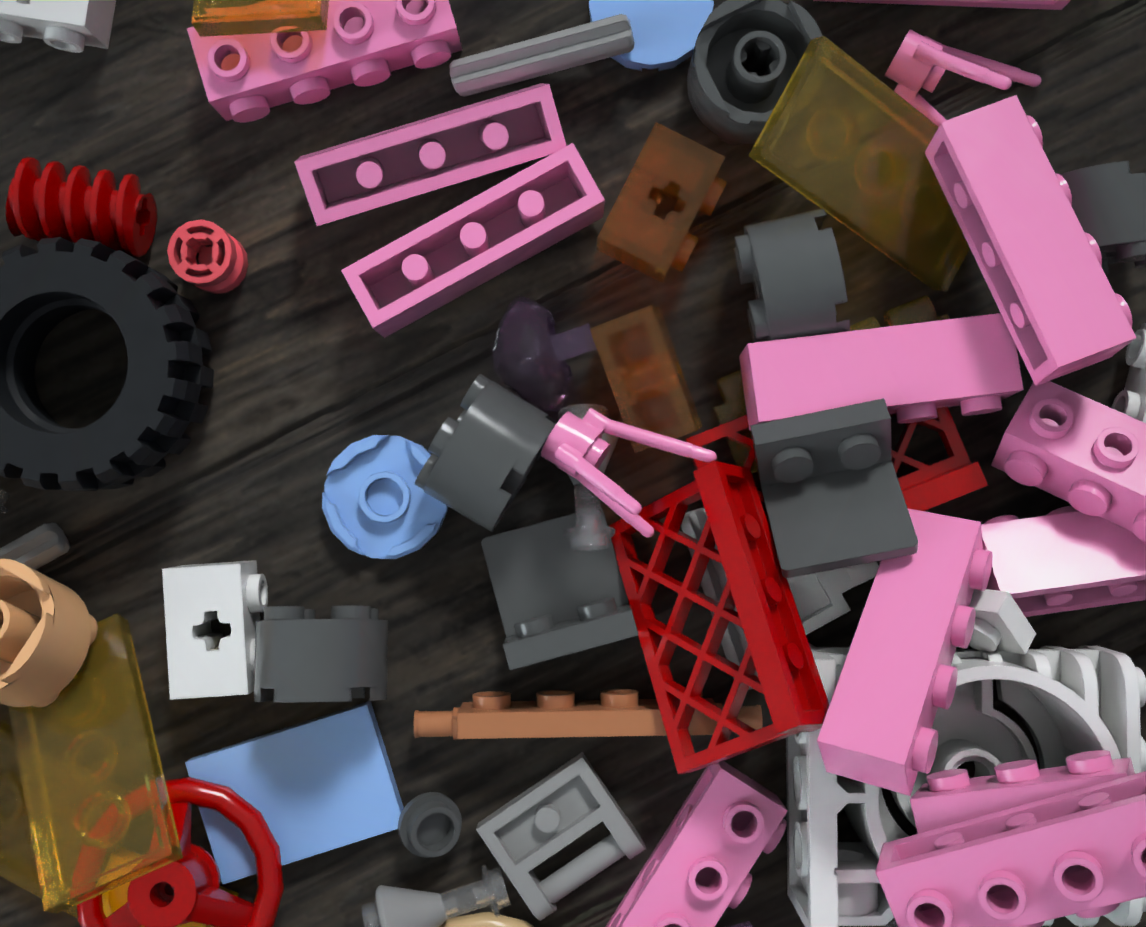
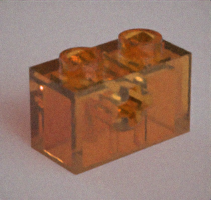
[596,122,727,283]
[590,305,703,453]

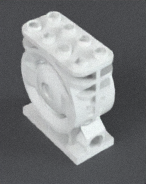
[786,643,1146,927]

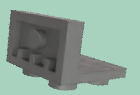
[750,398,918,578]
[481,507,638,670]

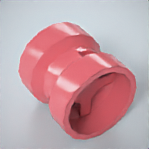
[167,219,249,294]

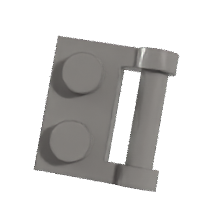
[476,752,646,921]

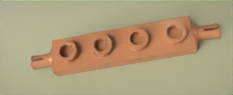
[414,689,763,740]

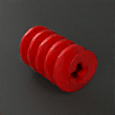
[5,157,158,257]

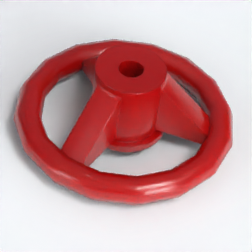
[74,777,284,927]

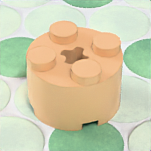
[0,558,98,707]

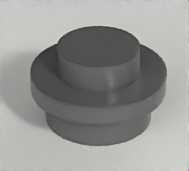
[398,792,462,858]

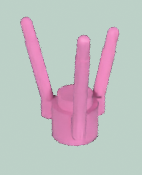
[885,29,1042,131]
[541,408,717,538]

